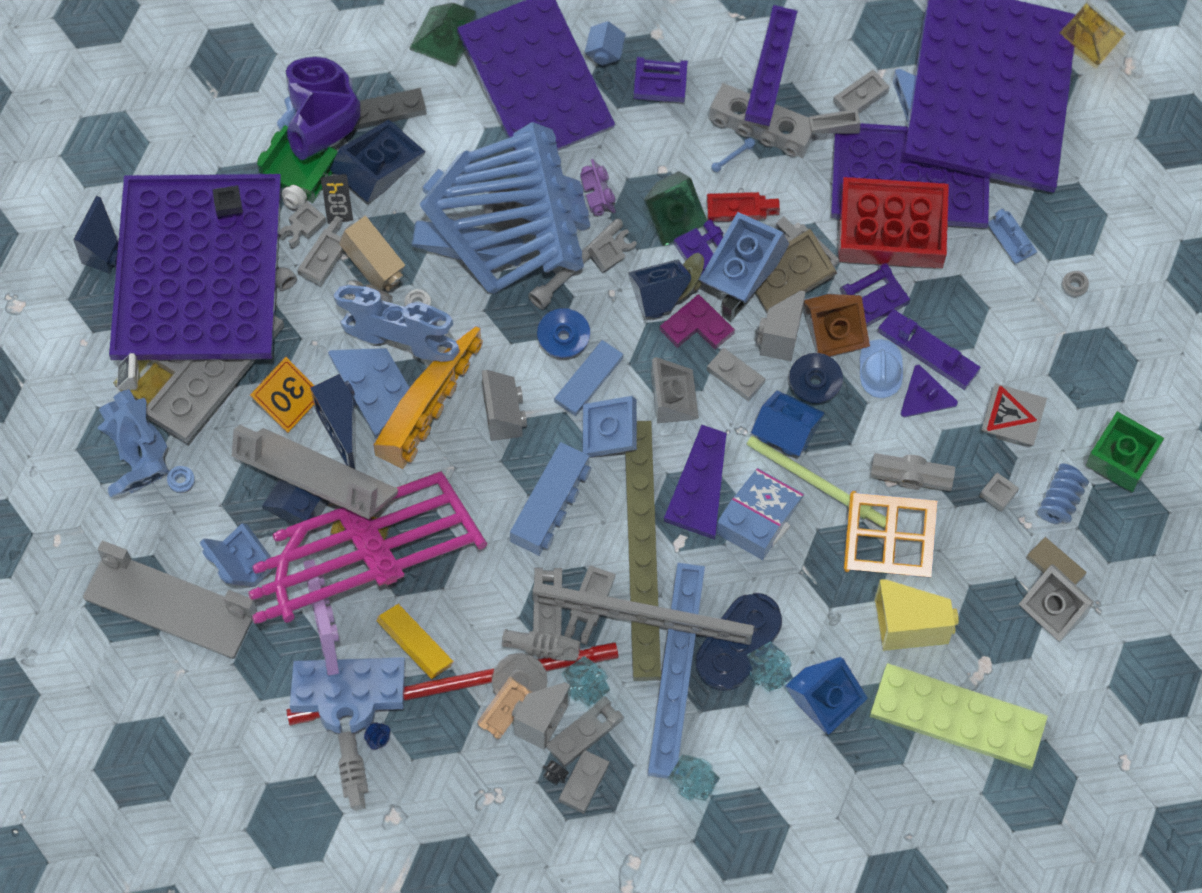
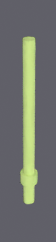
[747,436,886,529]

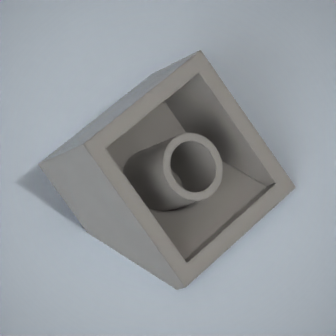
[757,291,805,362]
[482,370,527,441]
[512,682,570,750]

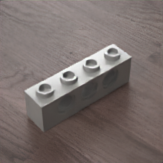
[709,83,816,158]

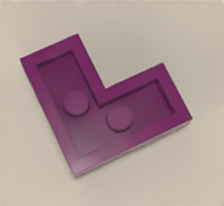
[660,294,735,350]

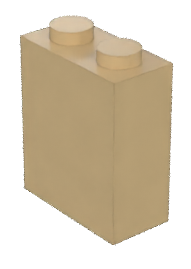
[339,215,405,292]

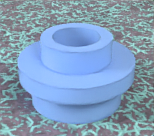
[167,466,195,493]

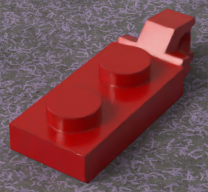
[707,192,780,221]

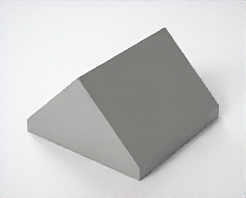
[651,357,699,423]
[1019,564,1094,642]

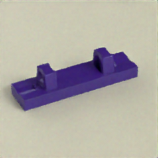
[877,309,981,391]

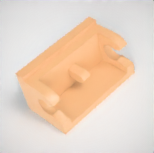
[477,676,532,739]

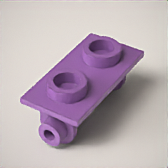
[580,159,616,216]

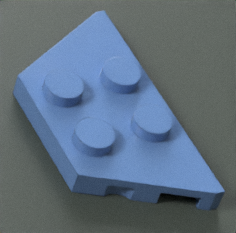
[328,348,409,439]

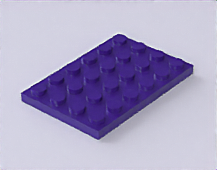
[457,0,616,151]
[831,123,990,228]

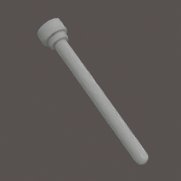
[528,219,623,310]

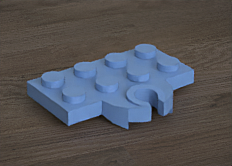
[290,657,406,733]

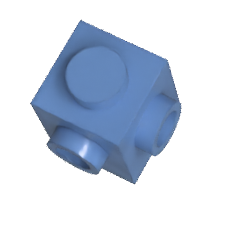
[584,21,626,65]

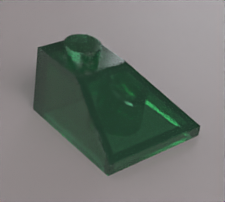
[410,2,477,67]
[644,171,707,246]

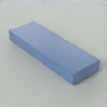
[554,340,624,417]

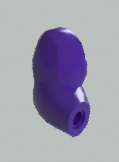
[285,56,361,160]

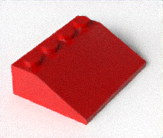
[838,177,949,269]

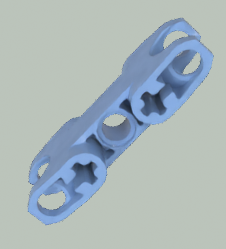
[333,285,460,362]

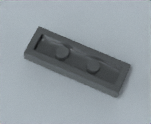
[352,88,427,131]

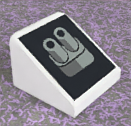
[117,353,139,390]

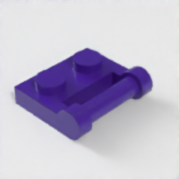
[634,57,688,103]
[840,263,910,327]

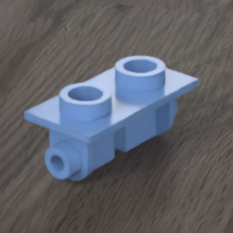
[988,209,1038,264]

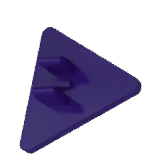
[900,364,958,418]

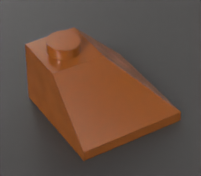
[804,294,870,356]

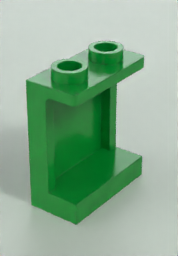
[257,125,338,203]

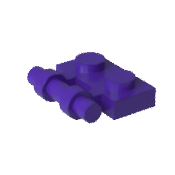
[674,220,724,284]

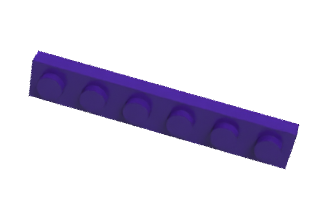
[744,5,798,126]

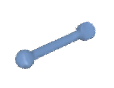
[711,138,755,172]

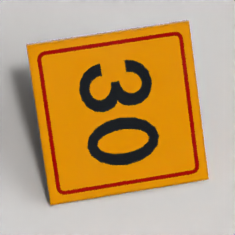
[250,357,315,433]

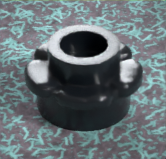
[542,760,569,785]

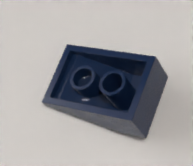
[330,119,426,203]
[310,374,357,469]

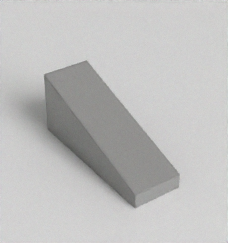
[809,109,860,133]

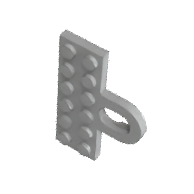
[146,316,284,443]

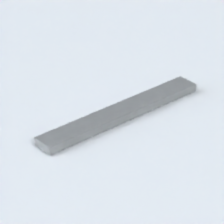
[533,582,754,645]

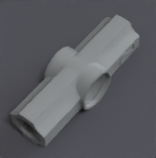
[871,453,955,491]

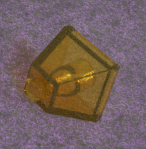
[1060,0,1126,66]

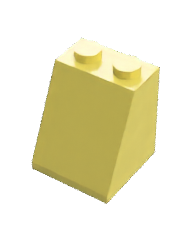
[875,579,959,651]

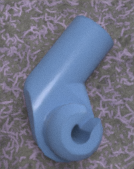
[277,96,297,130]

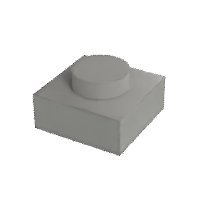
[980,473,1019,512]

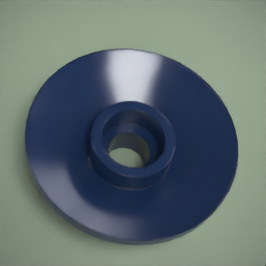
[789,353,843,403]

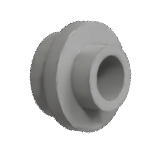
[1062,271,1089,297]

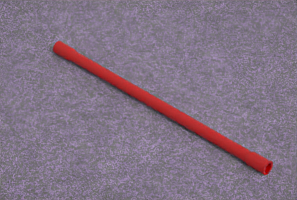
[286,642,619,726]

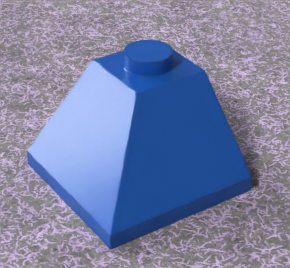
[785,657,868,735]

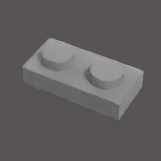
[833,69,890,113]
[707,348,766,402]
[559,750,609,814]

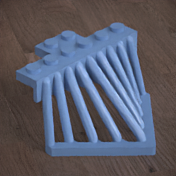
[420,122,591,294]

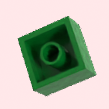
[1085,411,1164,493]

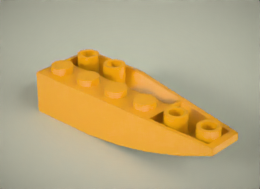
[373,326,483,469]

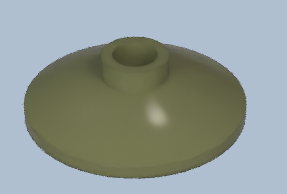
[678,253,704,301]

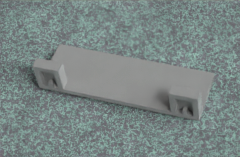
[232,425,398,519]
[83,540,257,659]

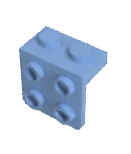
[200,523,274,587]

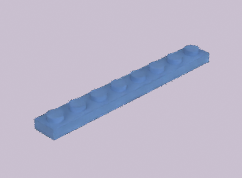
[648,563,705,780]

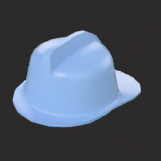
[860,339,903,398]

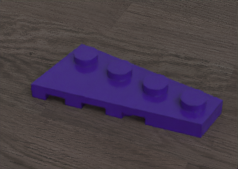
[664,424,727,540]

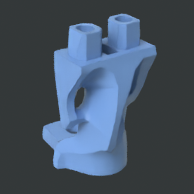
[98,389,169,497]

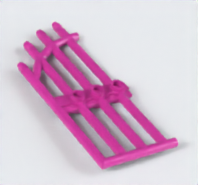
[248,471,487,624]

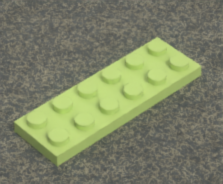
[870,663,1048,770]

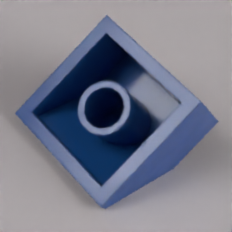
[751,390,825,456]

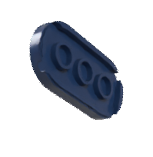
[696,593,782,691]

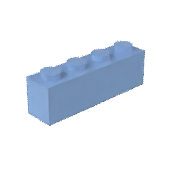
[510,442,592,556]

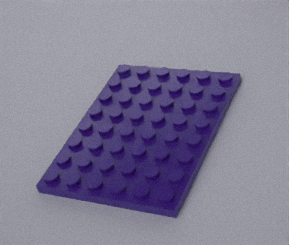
[903,0,1079,193]
[109,174,281,360]

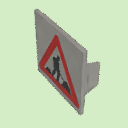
[981,383,1047,446]

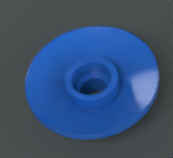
[537,308,590,358]

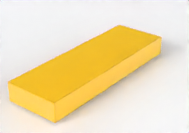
[376,603,454,679]

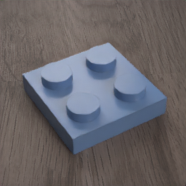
[583,396,637,457]

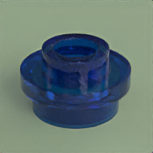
[364,722,391,750]

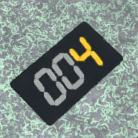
[321,174,353,224]

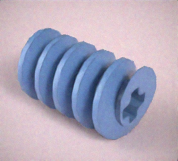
[1037,463,1089,524]

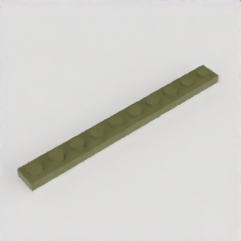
[625,421,661,681]

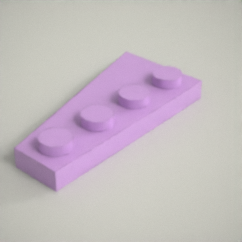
[303,559,339,676]

